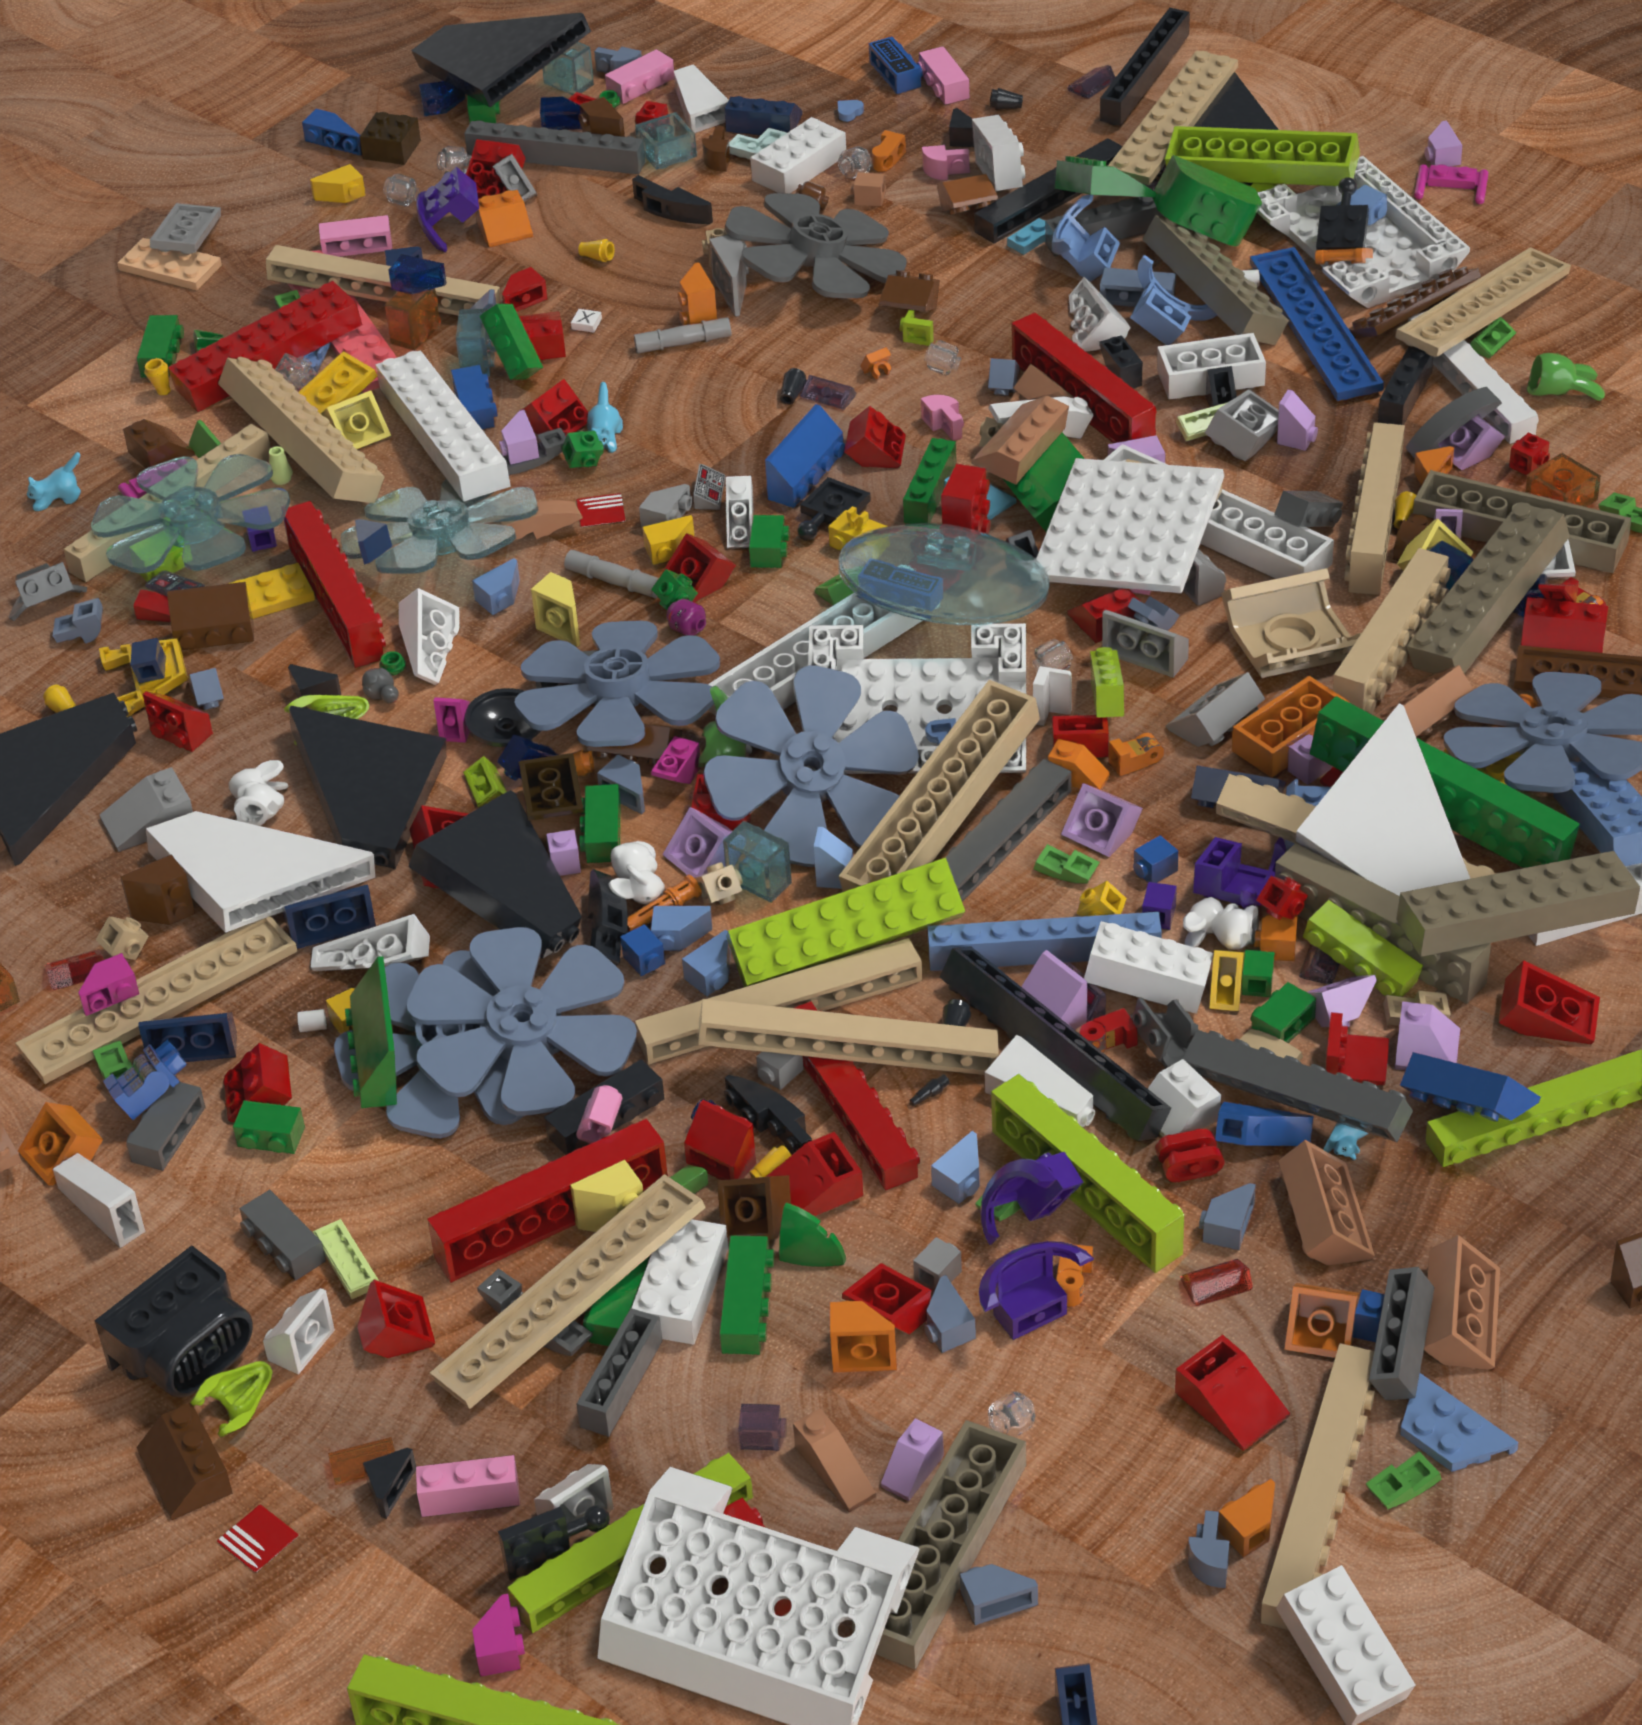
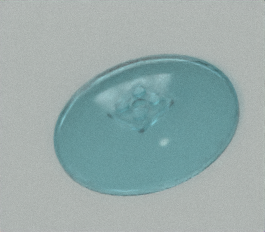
[838,523,1049,625]

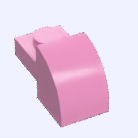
[922,145,970,180]
[921,395,964,441]

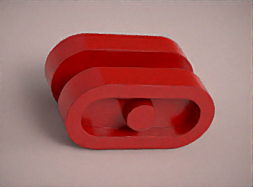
[1155,1129,1225,1182]

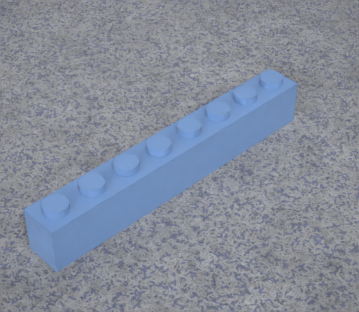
[928,912,1162,971]

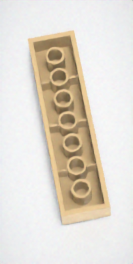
[1344,423,1405,595]
[1333,548,1451,714]

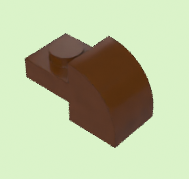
[702,126,730,172]
[1393,513,1434,561]

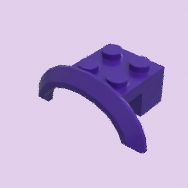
[416,167,479,252]
[1193,837,1287,910]
[980,1152,1084,1245]
[979,1241,1094,1340]

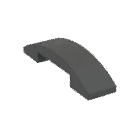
[1406,387,1502,459]
[501,428,566,475]
[477,1268,592,1356]

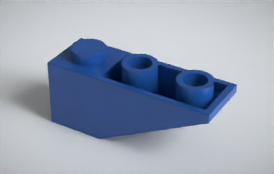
[302,109,362,156]
[1215,1102,1314,1146]

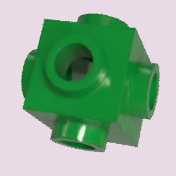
[562,431,604,468]
[651,569,698,610]

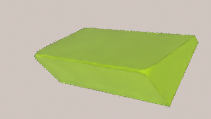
[463,756,507,808]

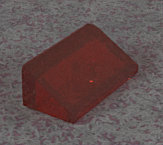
[45,949,104,990]
[1180,1259,1253,1306]

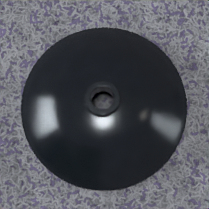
[465,688,541,748]

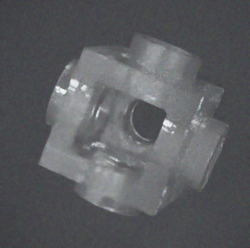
[275,353,318,391]

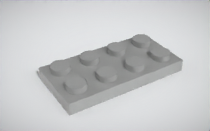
[150,203,221,254]

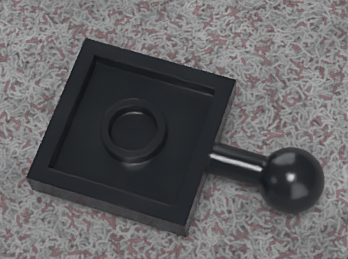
[1316,177,1369,250]
[797,477,871,541]
[498,1505,610,1580]

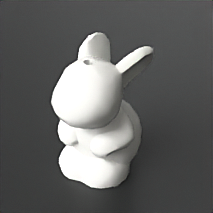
[229,760,289,826]
[608,841,665,905]
[1183,897,1259,950]

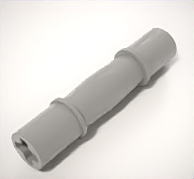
[634,317,732,354]
[564,550,659,598]

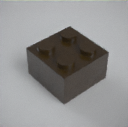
[359,112,421,165]

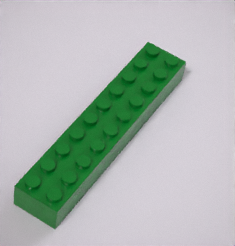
[1310,696,1580,868]

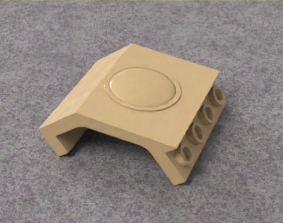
[1221,568,1362,678]

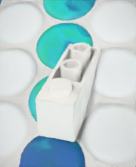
[726,476,753,549]

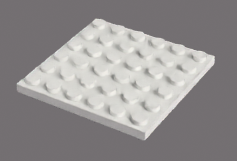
[1030,458,1224,593]

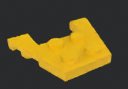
[99,638,188,717]

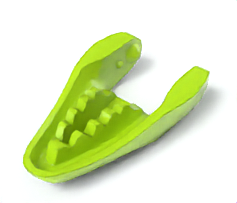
[284,695,369,745]
[190,1361,272,1438]

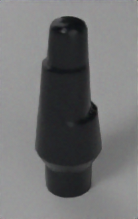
[909,1074,950,1106]

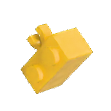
[828,506,889,561]

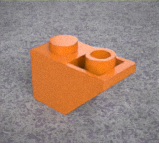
[1218,1479,1275,1558]

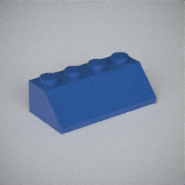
[765,404,845,508]
[1400,1052,1541,1122]

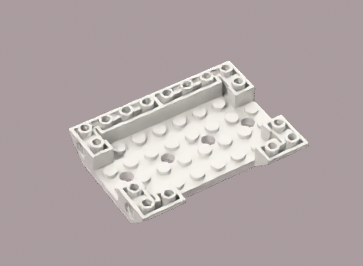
[1257,156,1470,308]
[806,624,1026,774]
[597,1467,919,1725]

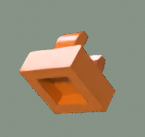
[860,347,891,379]

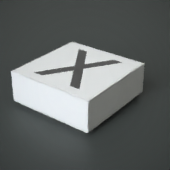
[571,309,602,333]

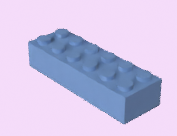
[1553,761,1642,866]

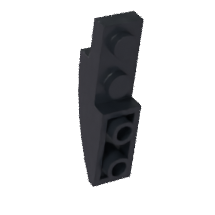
[632,175,713,224]
[587,869,628,966]
[724,1075,812,1155]

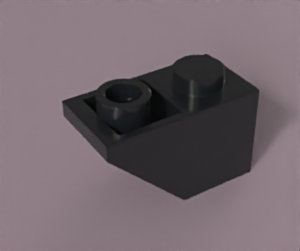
[1099,335,1143,388]

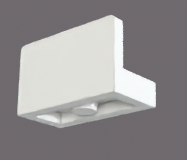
[1033,666,1072,726]

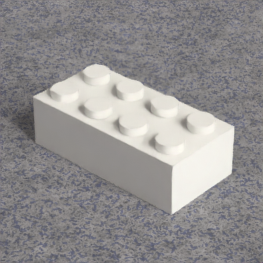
[972,115,1025,191]
[750,117,847,194]
[1157,333,1266,399]
[1084,921,1214,1014]
[632,1219,728,1345]
[1276,1565,1416,1725]

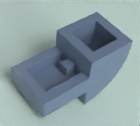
[594,47,642,73]
[1128,596,1180,631]
[53,598,103,644]
[1188,1510,1229,1588]

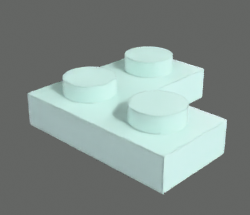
[729,128,787,160]

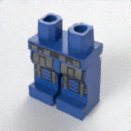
[103,1040,187,1120]

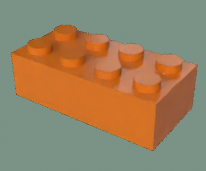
[1232,676,1349,778]

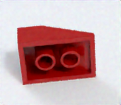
[519,311,566,360]
[1498,960,1600,1045]

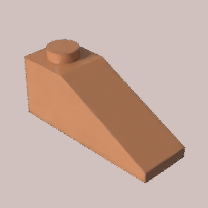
[793,1408,876,1512]

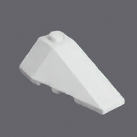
[1069,277,1131,352]
[989,397,1093,439]
[399,588,459,685]
[311,914,430,971]

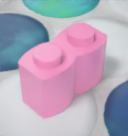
[576,1085,623,1143]

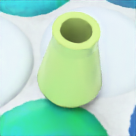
[268,446,293,485]

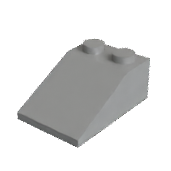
[709,235,749,316]
[1205,389,1279,461]
[99,767,193,852]

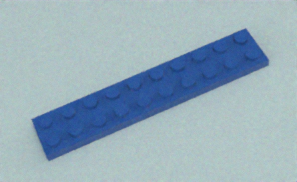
[1250,247,1384,401]

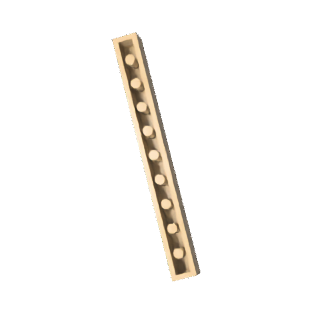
[266,245,500,317]
[64,424,271,582]
[1216,774,1496,879]
[635,938,922,1065]
[698,999,999,1075]
[1261,1343,1375,1630]

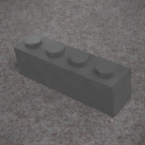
[1369,1267,1435,1400]
[576,1308,663,1436]

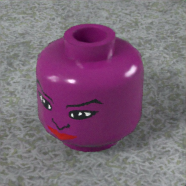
[666,599,706,636]

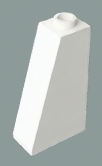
[674,65,729,134]
[985,1035,1095,1127]
[53,1153,145,1248]

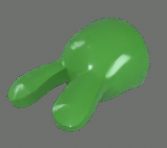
[1527,353,1605,401]
[698,686,746,767]

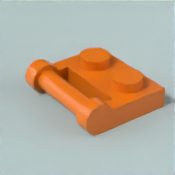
[1315,248,1373,265]

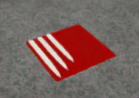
[576,493,626,527]
[217,1504,299,1572]

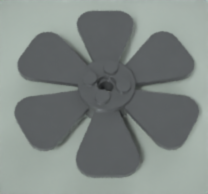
[725,193,907,298]

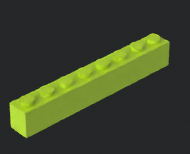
[1426,1049,1642,1167]
[507,1452,753,1633]

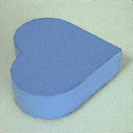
[838,100,864,122]
[925,718,956,746]

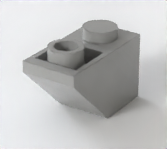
[639,484,693,527]

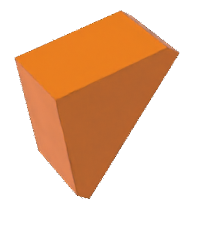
[1414,446,1454,486]

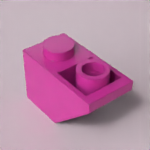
[651,736,701,784]
[78,953,140,1016]
[472,1594,525,1677]

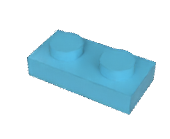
[1007,218,1045,255]

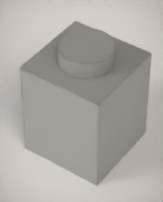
[756,1052,804,1090]
[913,1237,962,1292]

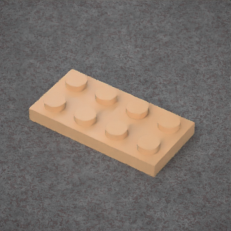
[118,238,222,290]

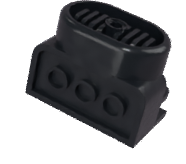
[94,1245,253,1398]

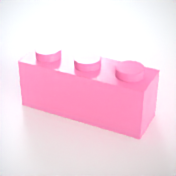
[917,47,970,105]
[605,49,674,104]
[319,215,392,257]
[416,1455,520,1517]

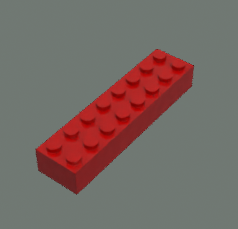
[168,281,363,412]
[1011,312,1157,444]
[282,500,386,668]
[427,1118,668,1283]

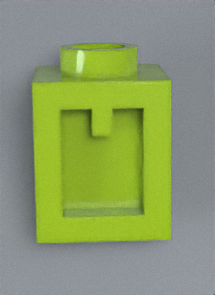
[900,309,934,346]

